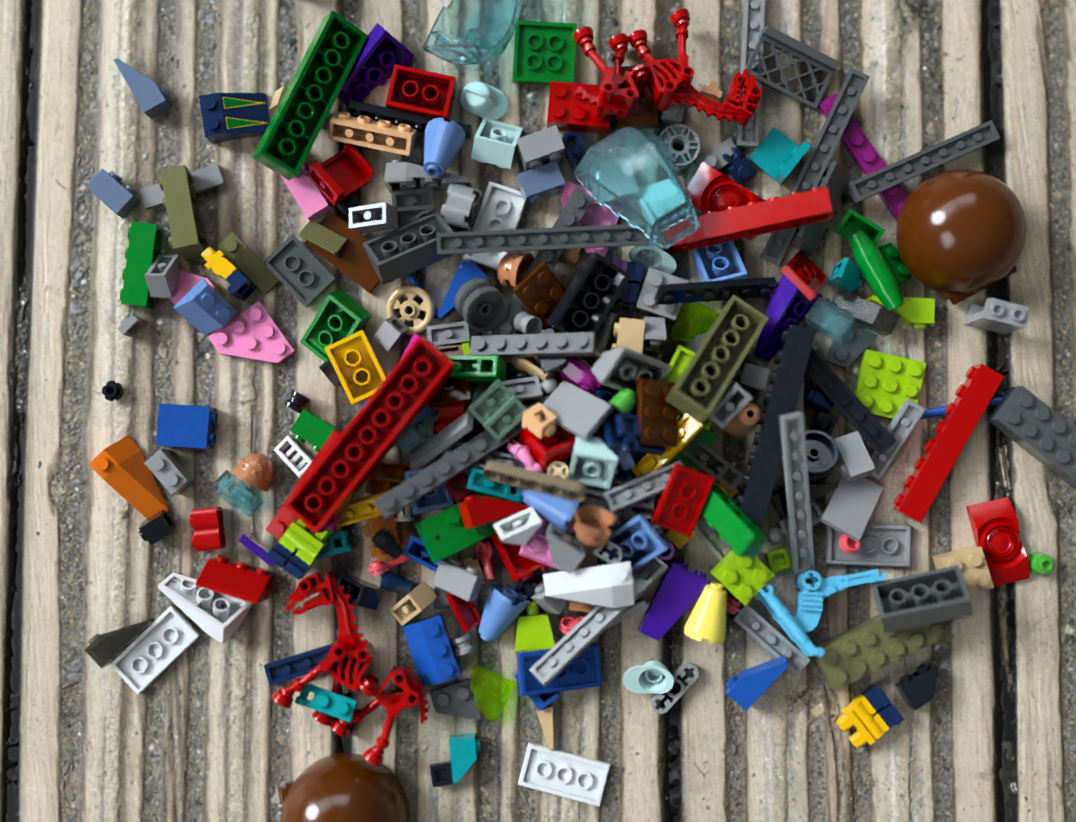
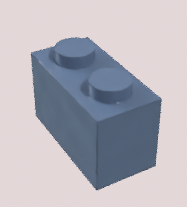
[516,161,565,203]
[86,168,140,219]

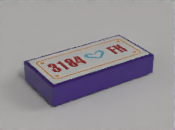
[239,533,277,566]

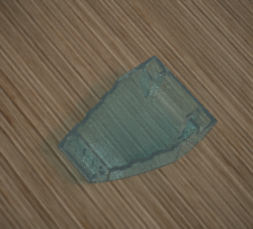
[422,0,523,65]
[573,127,700,250]

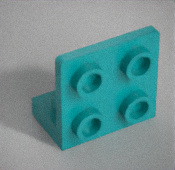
[749,128,811,184]

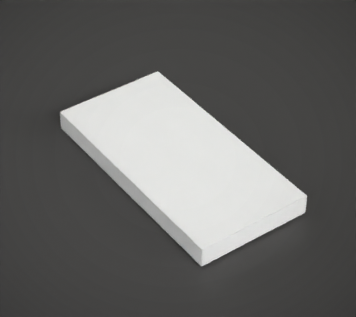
[463,181,526,271]
[110,605,202,695]
[518,742,610,807]

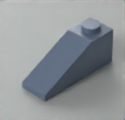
[114,58,172,119]

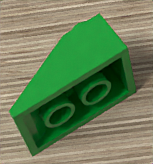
[300,290,372,362]

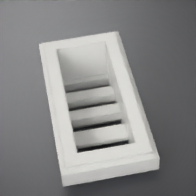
[274,435,313,478]

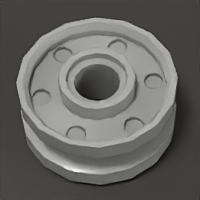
[655,124,700,171]

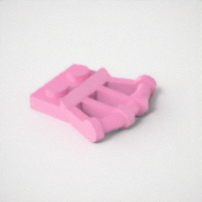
[519,503,575,569]

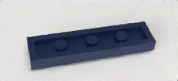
[264,642,349,685]

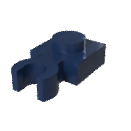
[723,147,756,186]
[615,413,641,453]

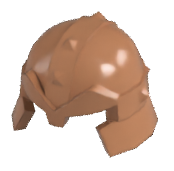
[497,252,534,289]
[231,453,274,492]
[573,504,617,547]

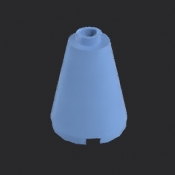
[424,118,465,177]
[521,489,579,532]
[478,581,529,642]

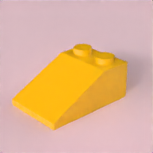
[325,330,387,406]

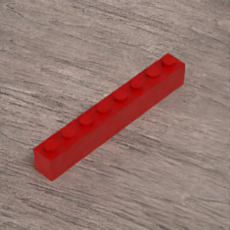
[659,187,833,254]
[893,364,1004,523]

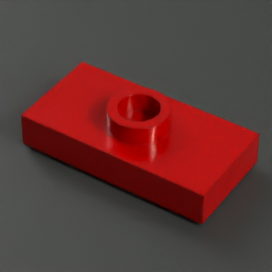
[445,592,481,632]

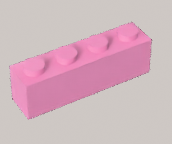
[280,160,332,221]

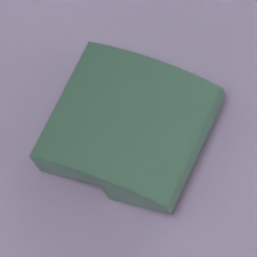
[467,379,528,442]

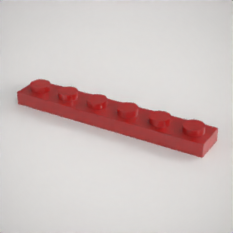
[265,429,342,540]

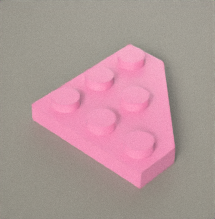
[559,181,625,256]
[208,301,296,364]

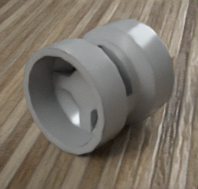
[513,311,543,334]

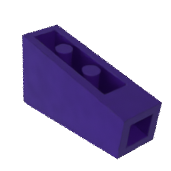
[637,560,711,641]

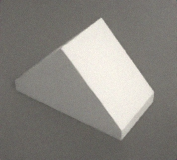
[493,507,542,546]

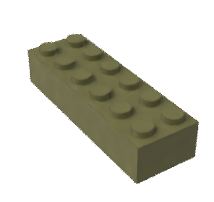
[665,294,769,424]
[814,615,949,691]

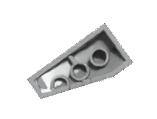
[384,160,471,193]

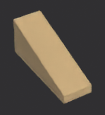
[537,704,554,750]

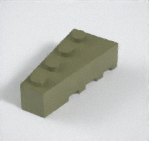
[159,165,207,262]

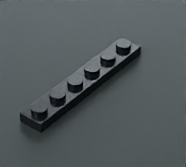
[348,100,473,139]
[654,277,777,305]
[805,348,897,455]

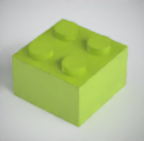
[710,549,775,606]

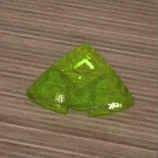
[669,302,719,341]
[470,665,515,722]

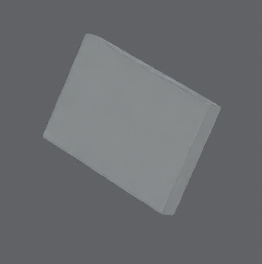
[542,380,613,441]
[819,476,883,542]

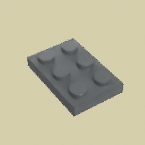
[263,234,336,308]

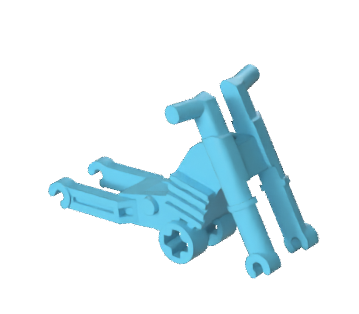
[755,569,887,657]

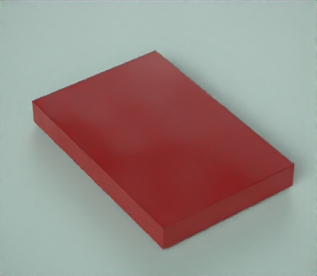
[780,251,829,301]
[651,463,716,537]

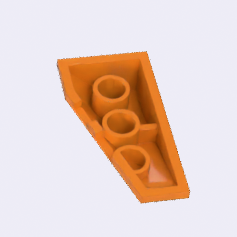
[89,435,170,519]

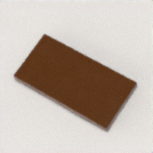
[305,211,381,294]

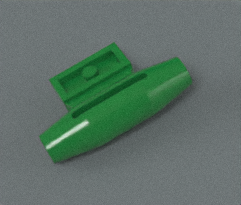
[848,230,912,311]

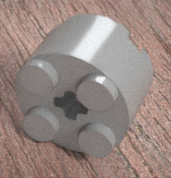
[440,183,482,231]

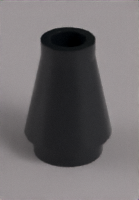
[372,528,403,560]

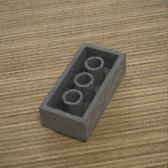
[871,565,973,633]

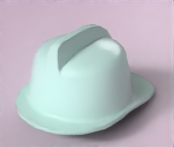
[460,82,508,120]
[629,238,677,274]
[622,660,674,694]

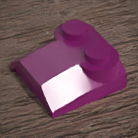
[556,356,601,396]

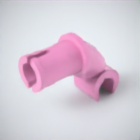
[507,440,542,473]

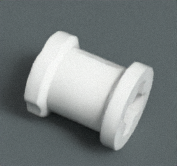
[395,507,414,522]

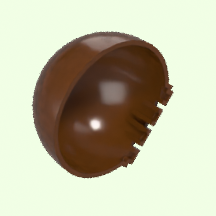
[896,169,1027,305]
[278,753,410,822]

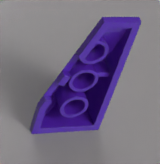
[337,23,415,107]
[754,274,823,362]

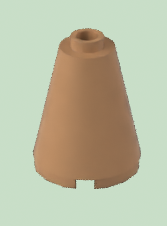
[723,400,760,437]

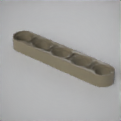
[483,461,588,502]

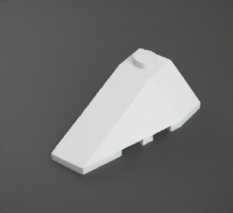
[543,561,634,608]
[158,572,252,644]

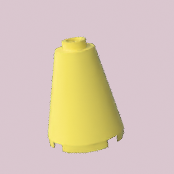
[684,582,727,645]

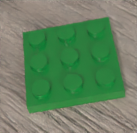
[512,20,577,85]

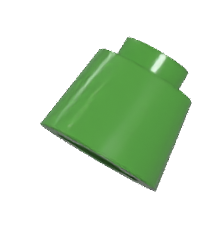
[609,388,636,414]
[1028,552,1055,575]

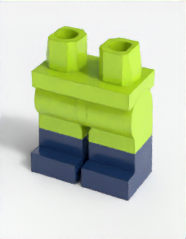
[266,520,331,580]

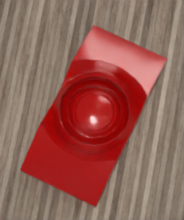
[684,162,765,241]
[966,497,1030,587]

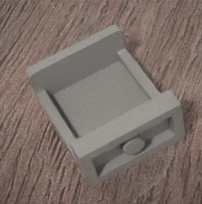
[964,298,1030,334]

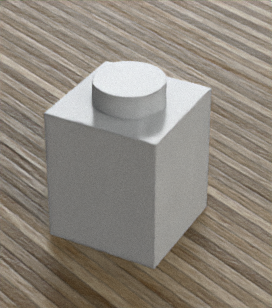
[372,315,409,352]

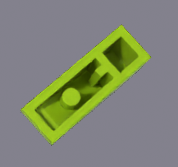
[866,295,935,329]

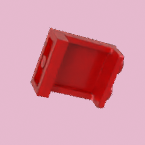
[307,143,375,206]
[490,532,550,582]

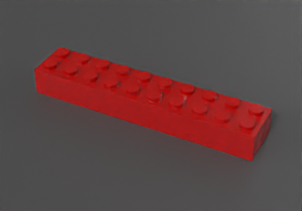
[284,336,458,534]

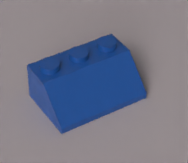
[402,612,462,686]

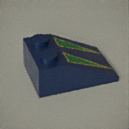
[199,93,270,143]

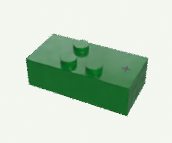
[415,493,508,563]

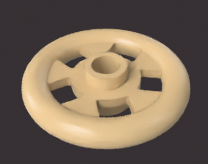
[386,285,435,335]

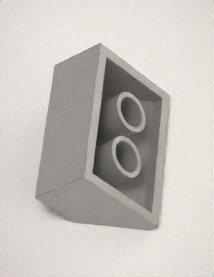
[591,346,672,394]

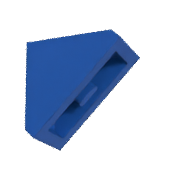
[402,535,448,572]

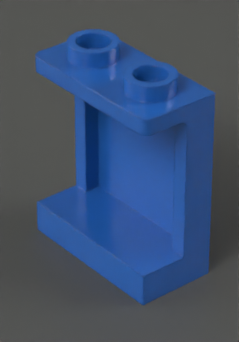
[156,403,218,449]

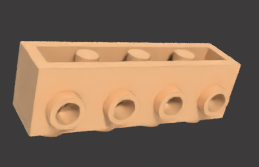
[328,111,417,156]

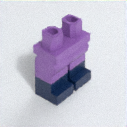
[603,256,645,304]

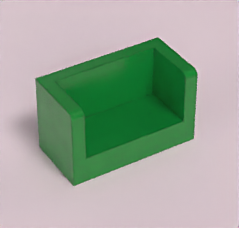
[833,208,885,245]

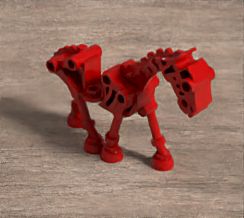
[573,8,762,126]
[272,571,429,767]

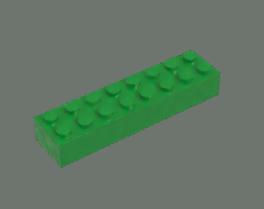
[252,11,368,180]

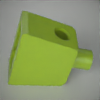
[515,601,555,652]

